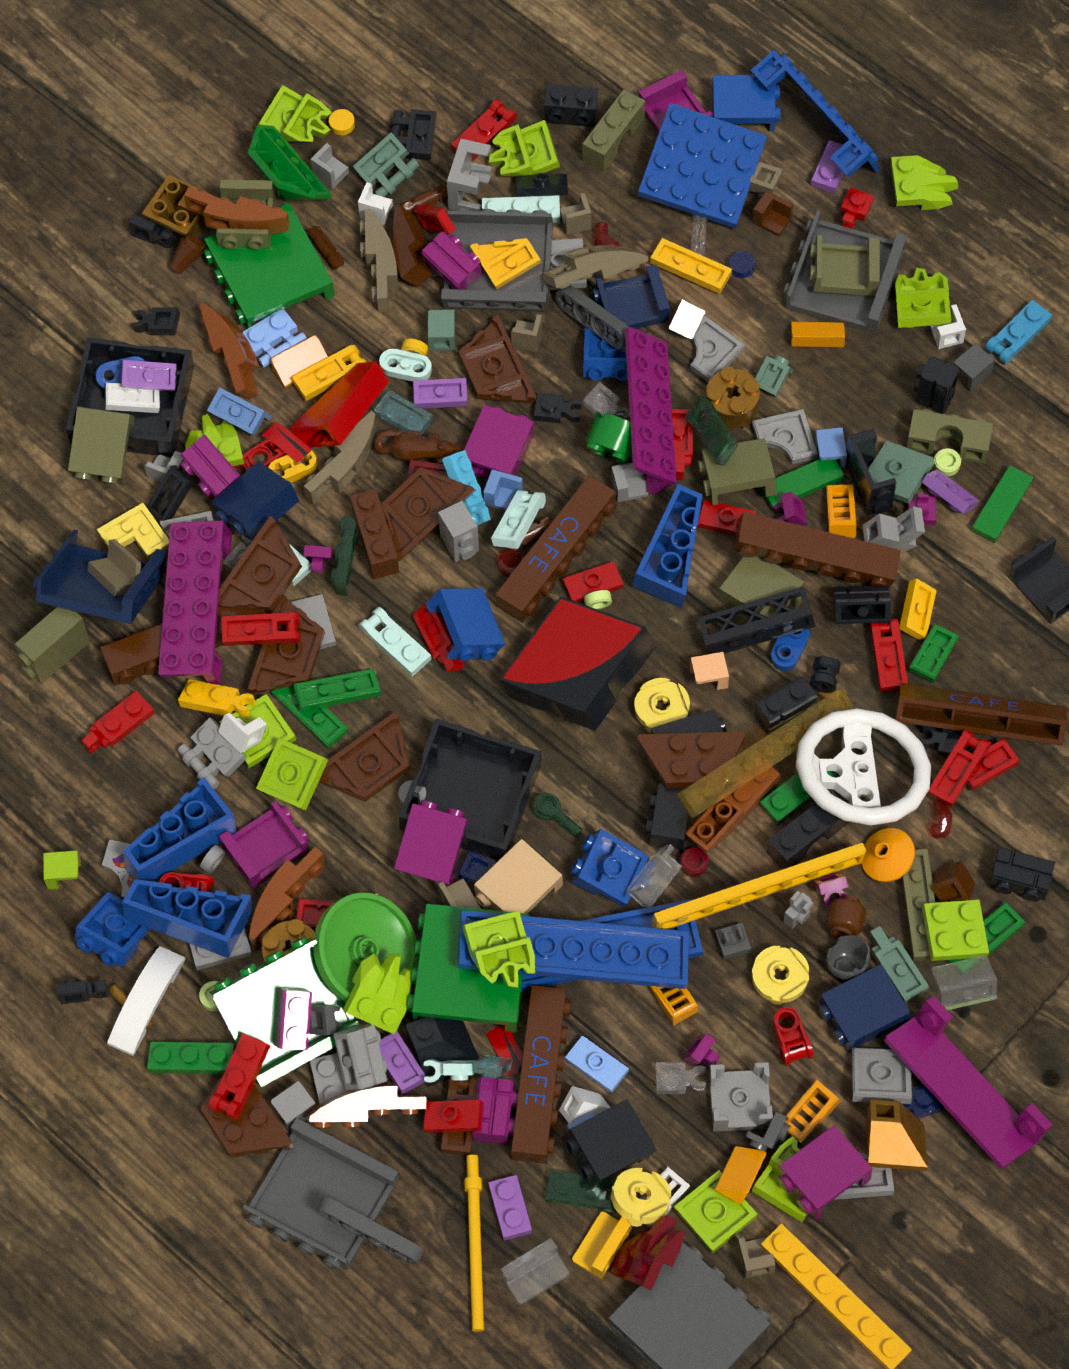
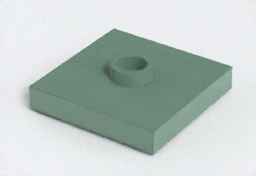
[868,441,935,504]

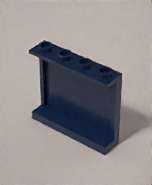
[33,529,167,624]

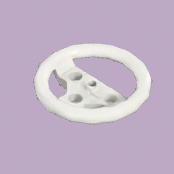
[796,708,931,825]

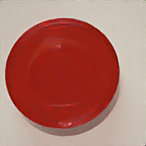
[498,549,524,577]

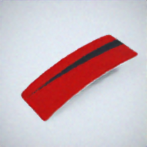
[262,422,312,463]
[486,1025,523,1077]

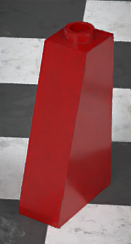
[290,361,389,448]

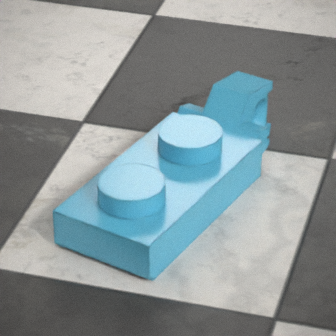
[442,450,491,525]

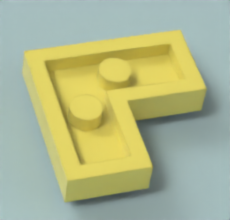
[97,503,169,560]

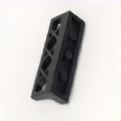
[698,586,816,654]

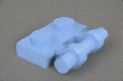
[243,309,307,368]

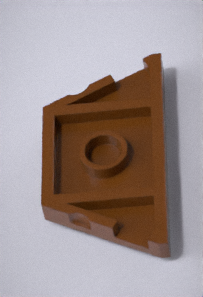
[459,315,536,403]
[381,467,477,561]
[218,516,302,611]
[248,594,325,694]
[319,711,410,802]
[637,731,745,788]
[200,1074,294,1158]

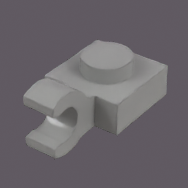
[783,891,813,929]

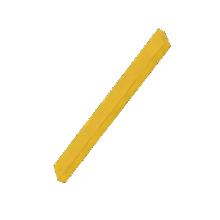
[651,842,866,929]

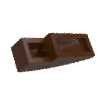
[393,205,432,288]

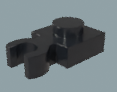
[129,214,175,248]
[131,307,180,335]
[534,392,582,424]
[920,726,967,757]
[57,979,109,1005]

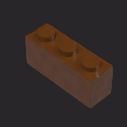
[350,489,399,579]

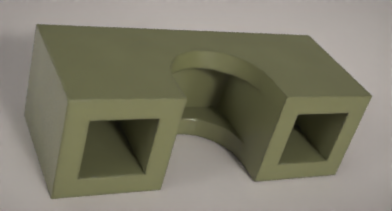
[582,90,645,172]
[907,409,993,464]

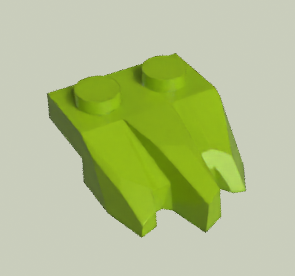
[258,85,332,142]
[488,120,560,176]
[890,155,958,210]
[895,268,951,328]
[185,414,244,475]
[462,910,535,988]
[343,953,412,1035]
[752,1136,807,1223]

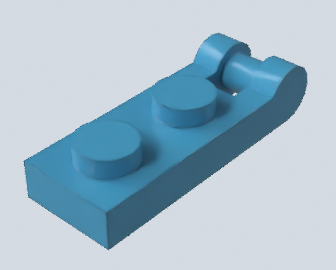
[985,300,1052,365]

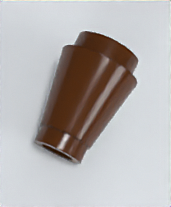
[169,234,205,274]

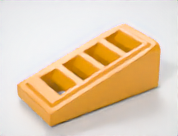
[826,484,856,538]
[649,986,698,1026]
[786,1080,842,1143]

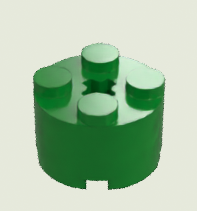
[585,412,633,465]

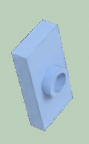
[565,1036,629,1094]

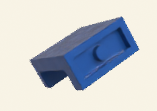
[712,75,780,131]
[426,588,505,661]

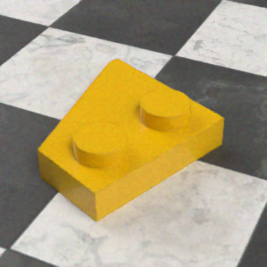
[470,238,541,290]

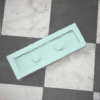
[482,195,560,223]

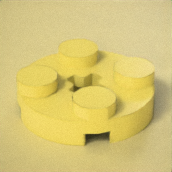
[634,678,690,733]
[752,946,809,1005]
[611,1168,671,1227]

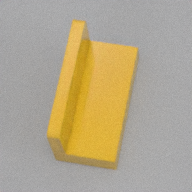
[572,1212,632,1279]

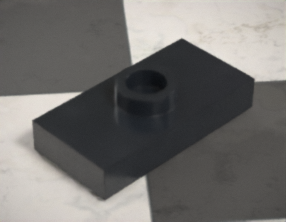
[516,173,568,197]

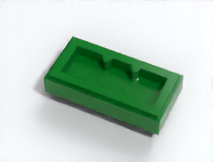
[909,623,959,683]

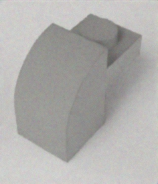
[863,506,925,552]

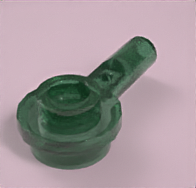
[533,793,583,837]

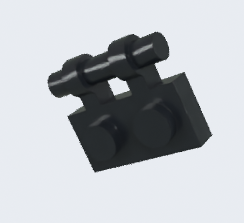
[389,109,437,160]

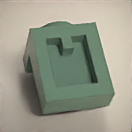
[755,355,793,396]

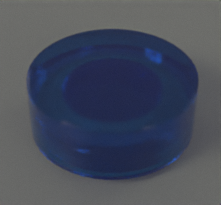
[729,251,755,278]

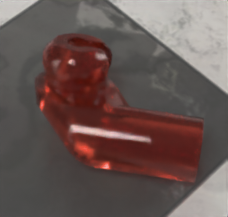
[595,222,621,246]
[931,799,953,839]

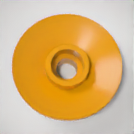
[862,828,915,882]

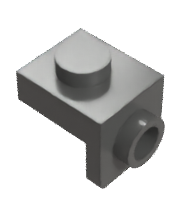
[746,1112,791,1151]

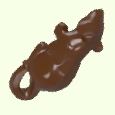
[374,429,463,464]

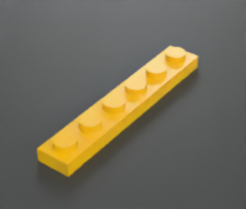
[760,1223,912,1369]

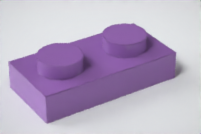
[811,140,844,194]
[121,360,176,392]
[413,378,468,409]
[922,469,979,514]
[379,1031,426,1095]
[488,1175,532,1241]

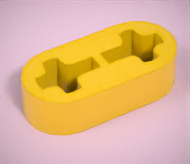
[268,451,317,483]

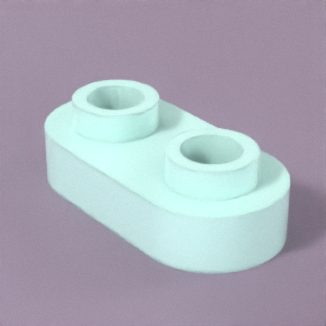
[379,349,432,382]

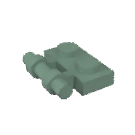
[353,132,420,197]

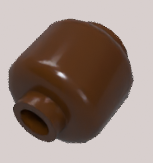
[826,895,867,938]

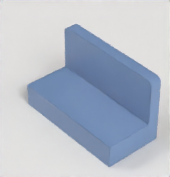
[207,387,272,436]

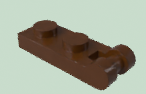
[441,1075,480,1155]

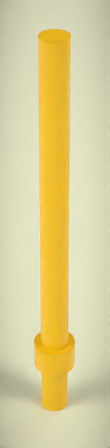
[464,1155,484,1332]

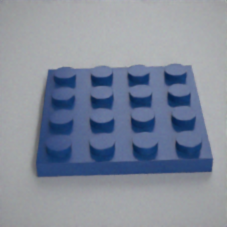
[637,103,767,228]

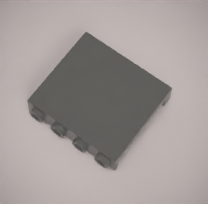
[441,208,553,311]
[783,210,907,334]
[243,1118,400,1271]
[608,1242,771,1369]

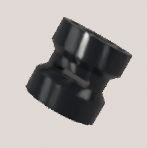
[809,656,841,693]

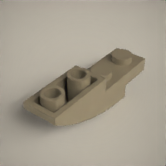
[360,209,399,312]
[542,245,649,289]
[304,410,377,505]

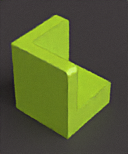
[44,851,81,890]

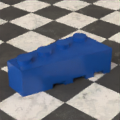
[632,484,703,608]
[123,777,236,882]
[122,879,252,958]

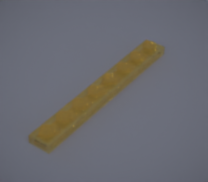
[677,688,855,818]

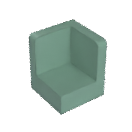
[428,310,455,351]

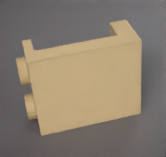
[474,839,563,914]

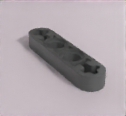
[556,285,628,349]
[316,1197,424,1265]

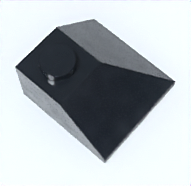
[405,1017,482,1087]

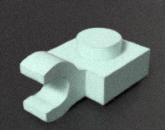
[424,1059,476,1082]

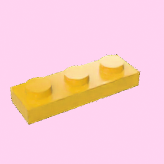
[650,238,732,294]

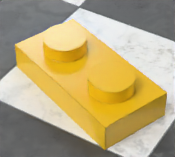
[899,578,937,640]

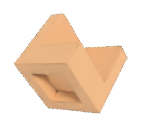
[690,652,729,690]

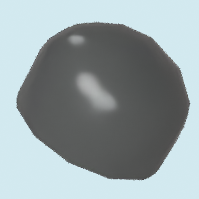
[826,935,870,981]

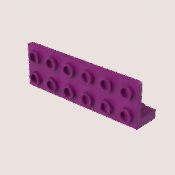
[625,327,676,495]
[158,520,232,685]
[884,996,1053,1169]

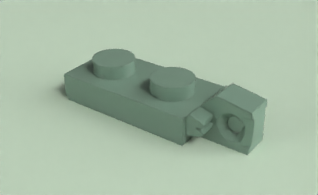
[869,926,929,1003]

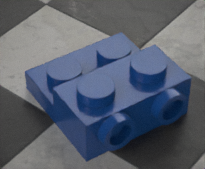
[583,328,628,381]
[570,829,649,906]
[75,892,151,968]

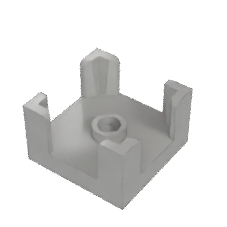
[447,139,492,211]
[709,1062,773,1132]

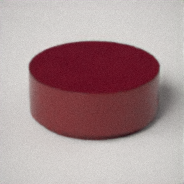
[680,847,709,877]

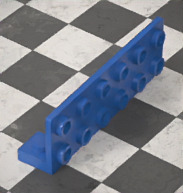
[751,49,880,178]

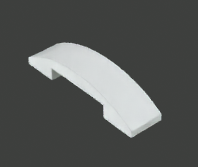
[107,946,186,1056]

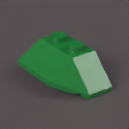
[248,125,333,201]

